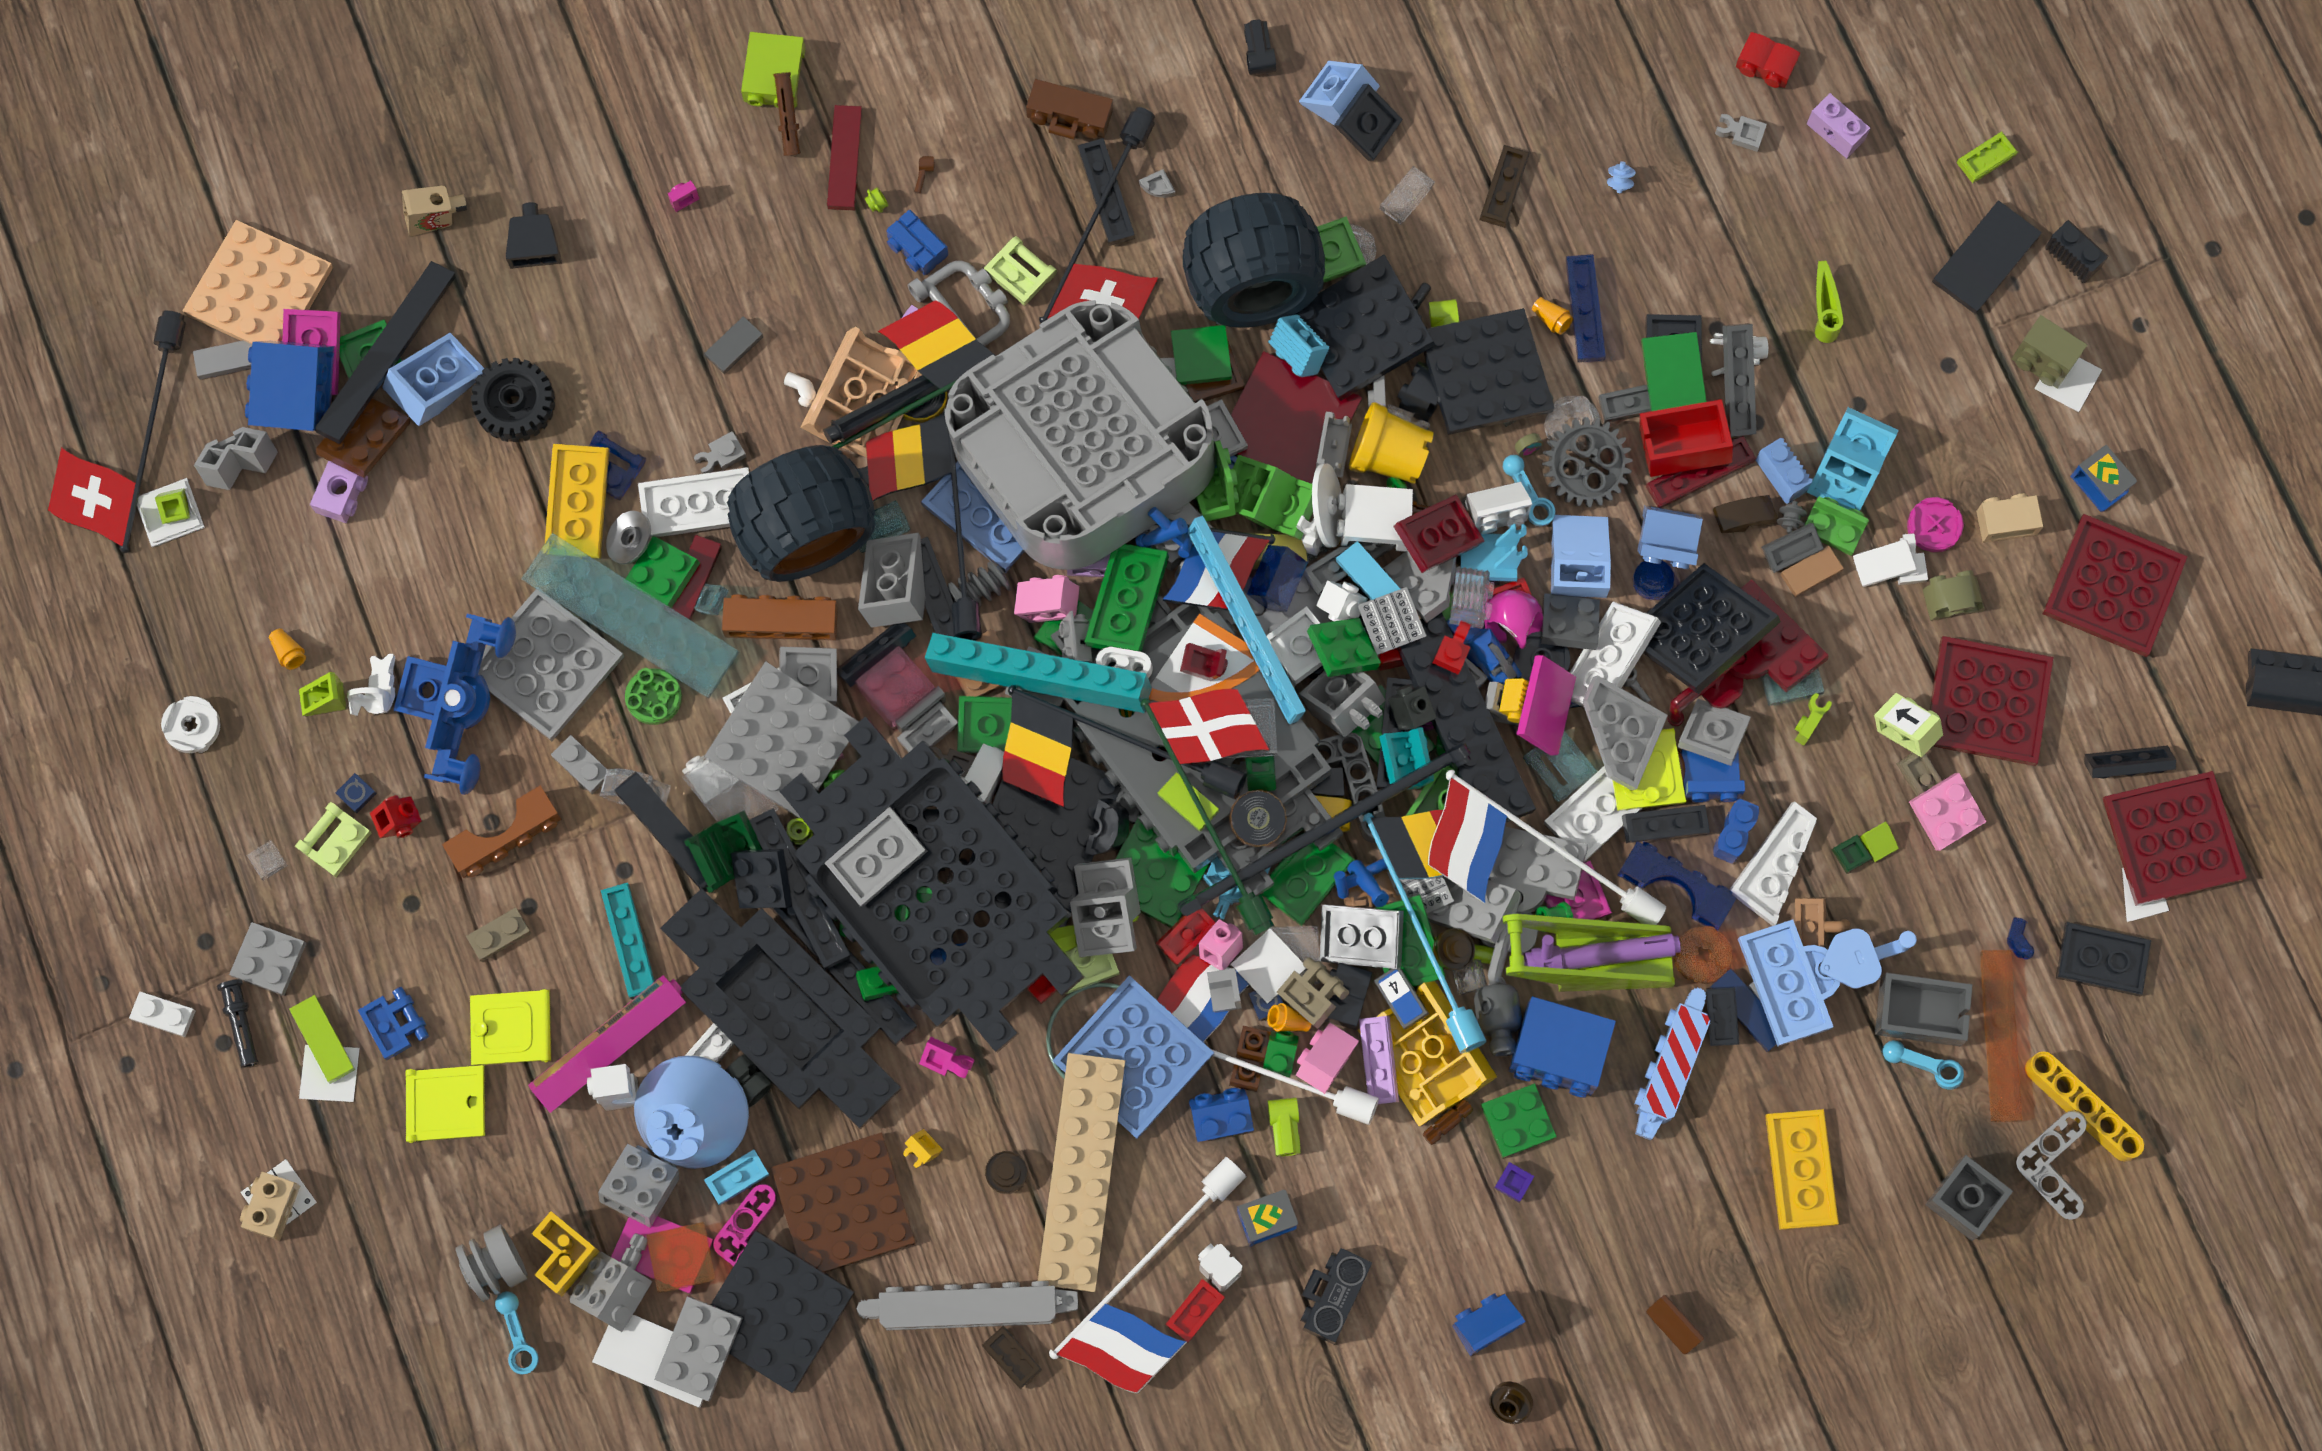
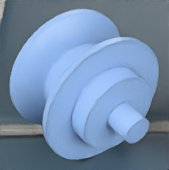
[1607,161,1635,193]

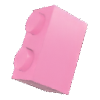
[1014,575,1080,623]
[1296,1023,1359,1094]

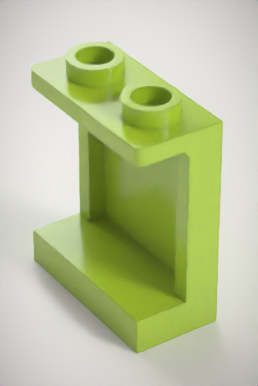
[741,32,806,108]

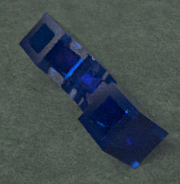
[1617,841,1737,932]

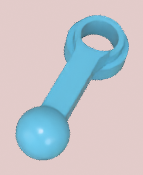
[1503,455,1555,526]
[1883,1040,1964,1090]
[495,1291,539,1374]

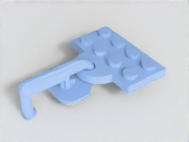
[1738,920,1917,1046]

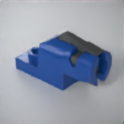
[1446,606,1522,685]

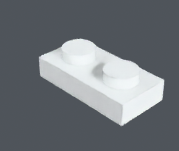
[129,992,195,1037]

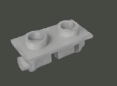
[1059,611,1093,663]

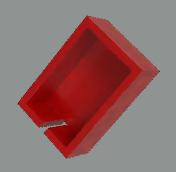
[1640,399,1733,477]

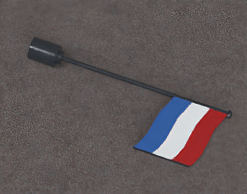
[1155,523,1276,611]

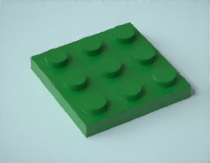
[1116,815,1211,928]

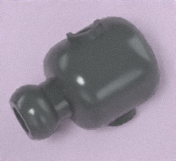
[1474,984,1522,1056]

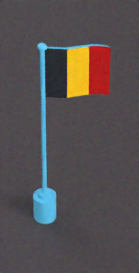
[1363,810,1487,1053]

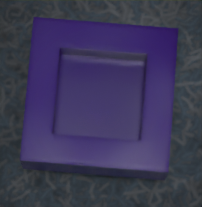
[1494,1162,1534,1203]

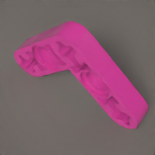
[713,1184,777,1266]

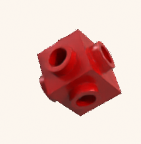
[370,795,422,838]

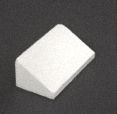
[1853,540,1917,587]

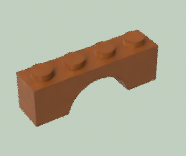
[442,785,562,878]

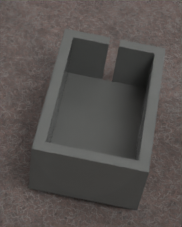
[1875,973,1973,1047]

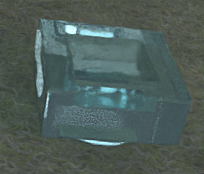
[694,584,729,615]

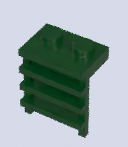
[684,810,763,893]

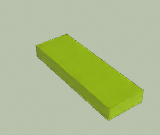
[289,995,355,1084]

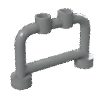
[907,261,1010,346]

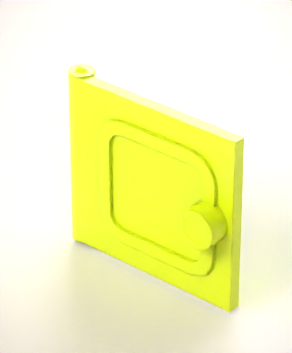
[1612,728,1686,811]
[470,989,551,1066]
[406,1065,485,1143]

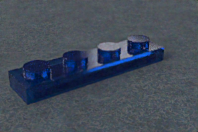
[1565,254,1606,363]

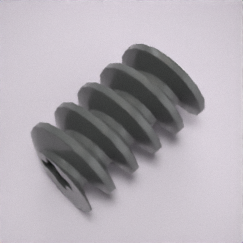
[948,562,1011,606]

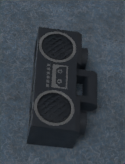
[1300,1248,1372,1345]

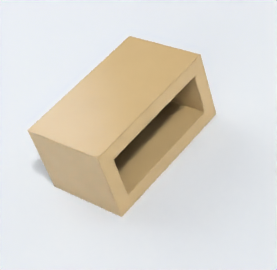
[1976,493,2043,543]

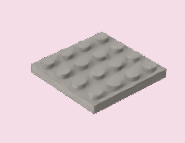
[478,587,624,741]
[704,661,859,818]

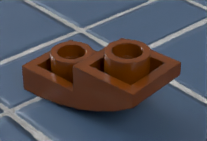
[1229,1026,1271,1092]

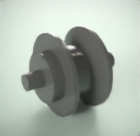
[1777,501,1807,534]

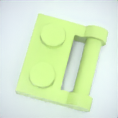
[984,236,1057,306]
[295,802,371,877]

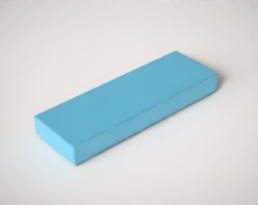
[1336,541,1400,600]

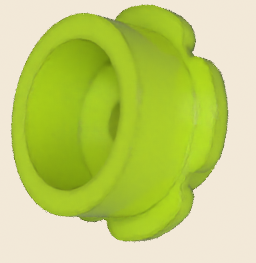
[865,187,889,213]
[786,818,813,845]

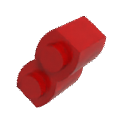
[1736,32,1800,88]

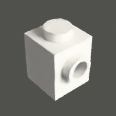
[1316,580,1367,621]

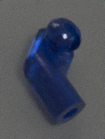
[2007,917,2034,960]

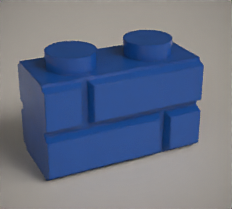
[886,210,948,276]

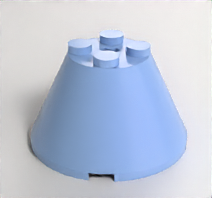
[634,1056,749,1169]

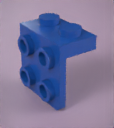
[1681,749,1745,802]

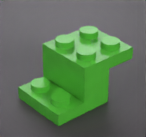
[1233,455,1313,540]

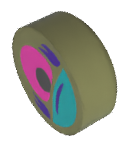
[1514,433,1543,457]

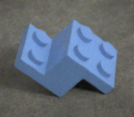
[1637,505,1703,569]

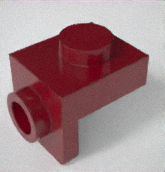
[1180,643,1228,681]

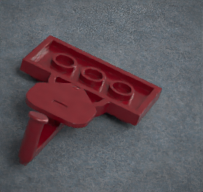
[1668,580,1829,726]

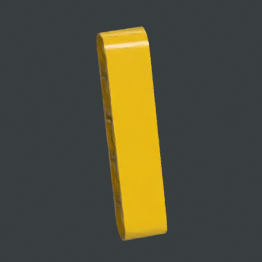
[2025,1051,2144,1162]

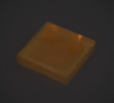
[646,1222,716,1293]

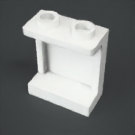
[1336,484,1413,551]

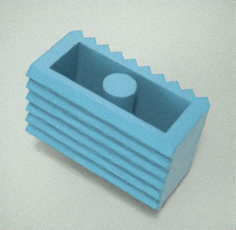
[1268,315,1329,377]

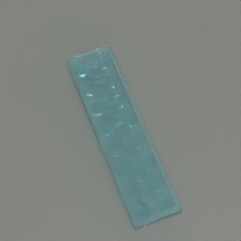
[521,533,739,699]

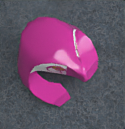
[1484,590,1543,649]

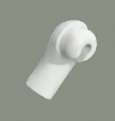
[784,372,816,407]

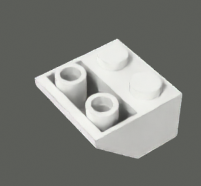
[1465,482,1532,534]

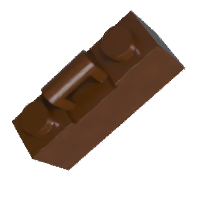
[1026,79,1113,140]

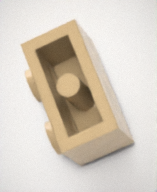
[240,1172,300,1241]

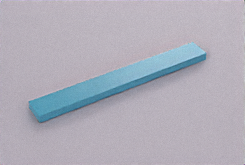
[1188,515,1306,724]

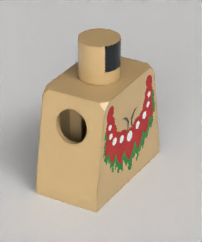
[402,186,467,237]

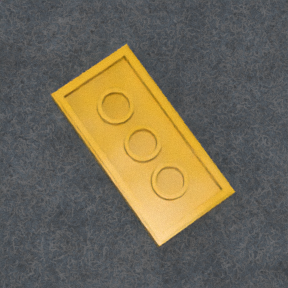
[544,444,609,559]
[1765,1109,1839,1230]

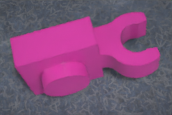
[919,1037,975,1078]

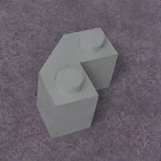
[194,427,278,490]

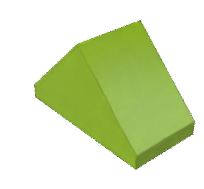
[299,672,346,716]

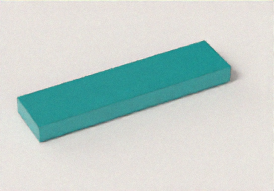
[601,882,655,999]

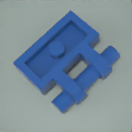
[358,987,429,1060]

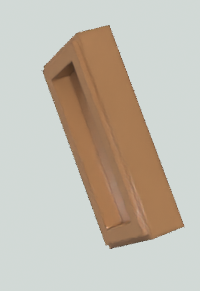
[1780,546,1844,597]

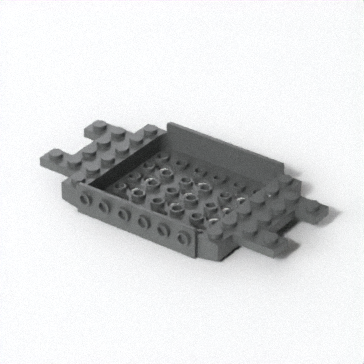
[1051,593,1343,896]

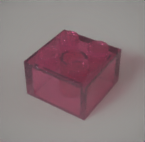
[856,646,935,730]

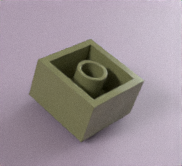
[2011,315,2087,389]

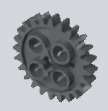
[1542,417,1633,507]

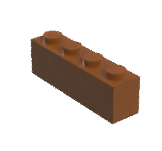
[722,594,838,640]

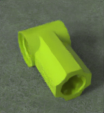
[1268,1098,1301,1157]

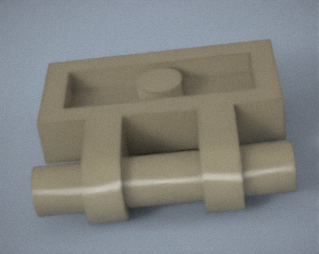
[1276,957,1349,1028]

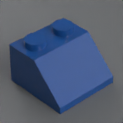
[1452,1293,1525,1356]

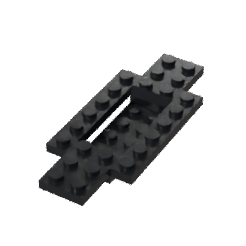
[660,888,901,1130]

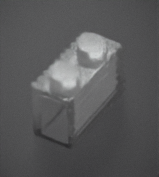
[1449,566,1494,629]

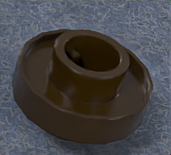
[1433,928,1475,971]
[985,1151,1028,1194]
[1489,1381,1533,1424]

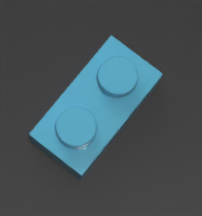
[704,1150,769,1205]

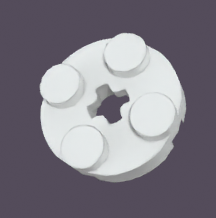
[161,696,220,753]

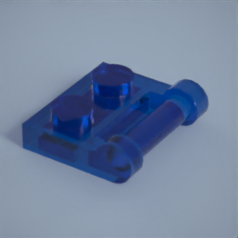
[589,430,646,501]

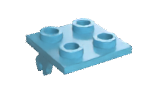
[1460,524,1528,581]

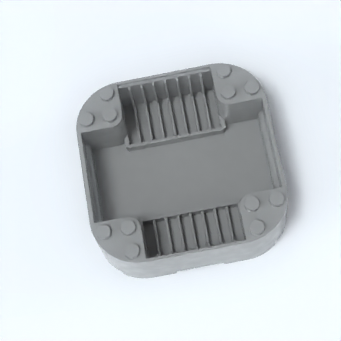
[945,300,1216,570]

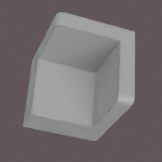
[1207,968,1242,1013]

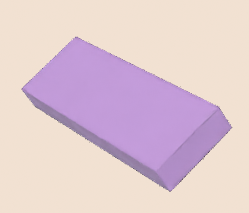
[1359,1016,1399,1104]

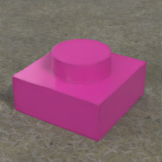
[668,180,699,212]

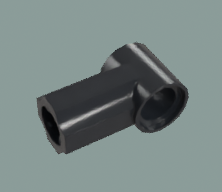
[1244,19,1276,75]

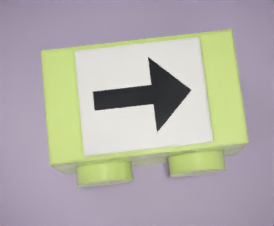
[1874,693,1943,758]

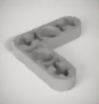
[2016,1110,2087,1220]

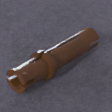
[773,72,801,156]

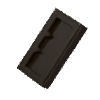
[981,1326,1042,1390]

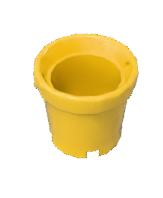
[1349,402,1434,484]

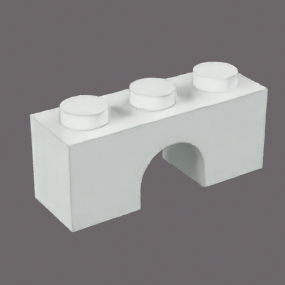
[587,1064,639,1111]

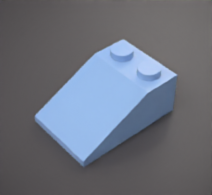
[382,333,484,426]

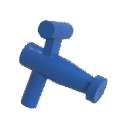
[1136,507,1193,558]
[1334,858,1389,907]

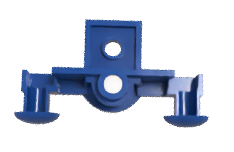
[394,613,516,795]

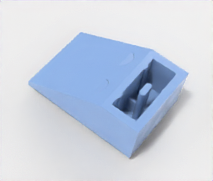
[1551,515,1611,598]

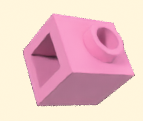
[1199,919,1243,970]

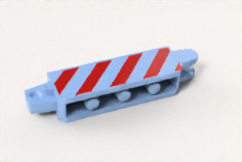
[1634,988,1710,1140]

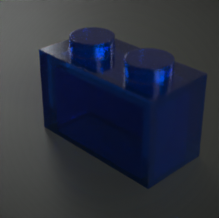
[1247,545,1308,612]

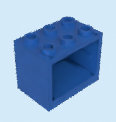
[245,340,334,431]
[1508,996,1616,1098]

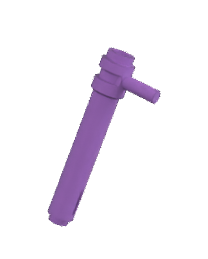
[1524,934,1680,969]

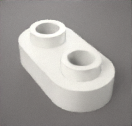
[1096,647,1153,678]

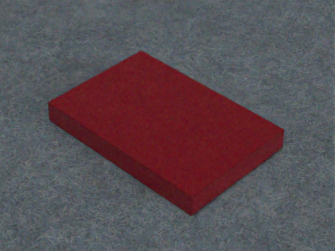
[1393,494,1485,573]

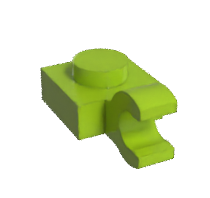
[1795,693,1832,746]

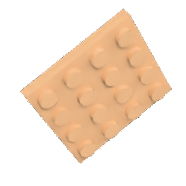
[183,220,333,344]

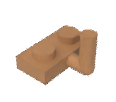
[1795,898,1850,948]

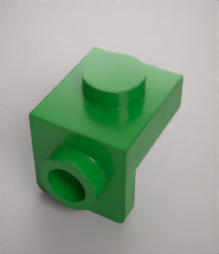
[1263,1030,1299,1078]

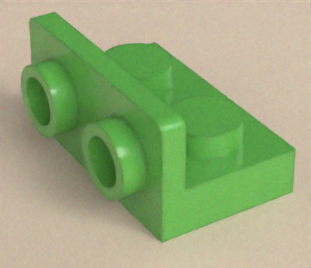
[1805,496,1869,556]

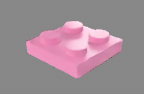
[1909,773,1986,851]

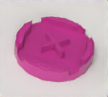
[1907,497,1964,553]

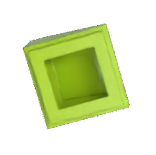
[155,488,190,524]
[1860,822,1899,863]

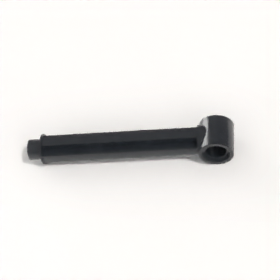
[823,375,939,444]

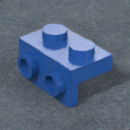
[1189,1088,1254,1142]

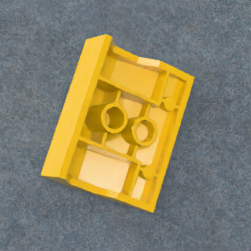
[1357,981,1497,1127]

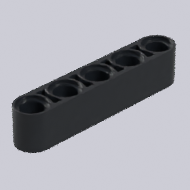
[614,771,708,893]

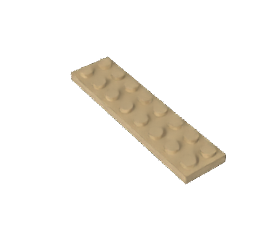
[1038,1053,1125,1292]

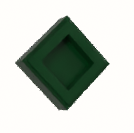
[1832,835,1872,874]

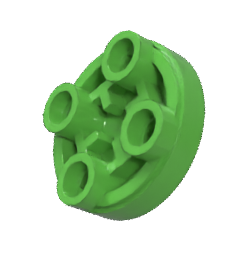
[625,668,682,725]

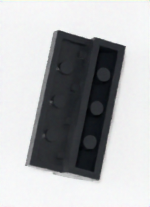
[2246,648,2322,716]

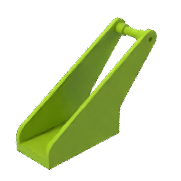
[1502,914,1675,992]

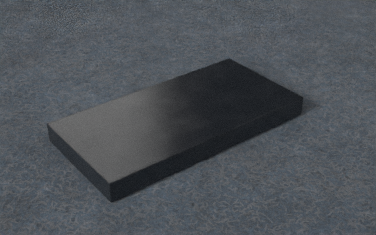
[1932,200,2042,314]

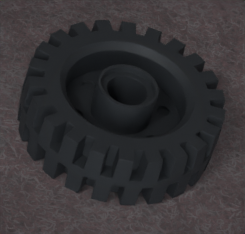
[471,358,555,442]

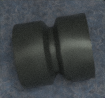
[725,1054,774,1108]

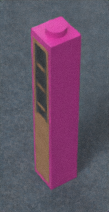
[528,976,686,1113]

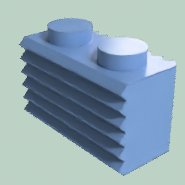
[1756,438,1813,504]

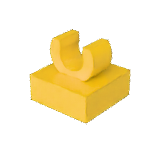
[903,1129,943,1168]

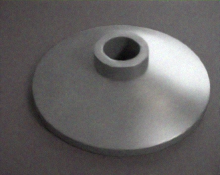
[606,511,651,564]

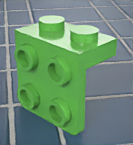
[1196,440,1239,521]

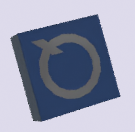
[335,773,377,814]
[1248,991,1283,1021]

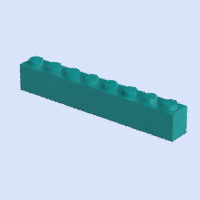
[925,633,1152,713]

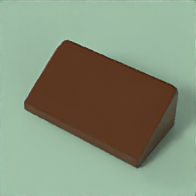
[1646,1295,1704,1354]

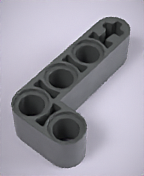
[1319,732,1385,843]

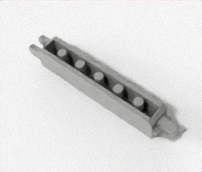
[856,1281,1078,1331]

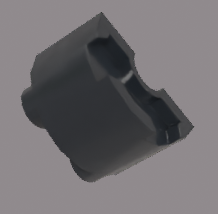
[1397,361,1439,425]
[1084,798,1130,855]

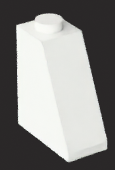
[965,744,1004,804]

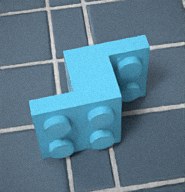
[1807,407,1899,511]

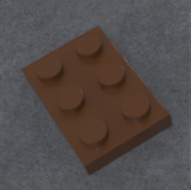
[316,398,410,478]

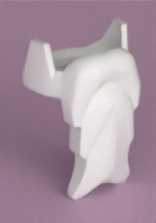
[347,654,395,716]

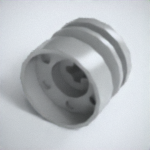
[456,1224,528,1302]

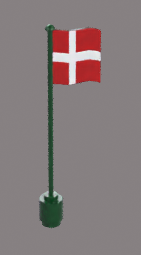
[1140,689,1274,936]

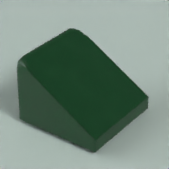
[1246,756,1276,792]

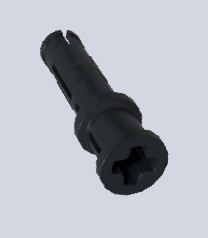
[217,979,259,1068]

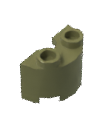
[1923,570,1985,621]

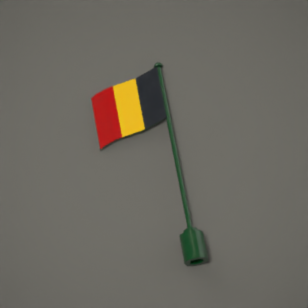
[832,300,999,449]

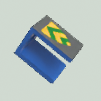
[2070,445,2137,512]
[1237,1190,1298,1246]

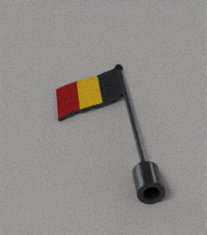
[866,410,982,641]
[1002,685,1247,807]

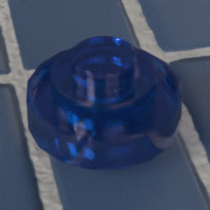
[1632,560,1675,600]

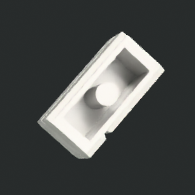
[1198,1244,1242,1293]

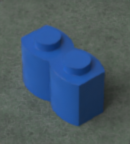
[1713,799,1759,864]

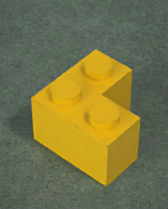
[532,1211,600,1297]

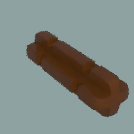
[1423,1099,1473,1145]

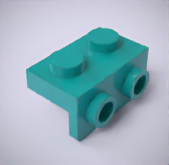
[1379,727,1434,790]

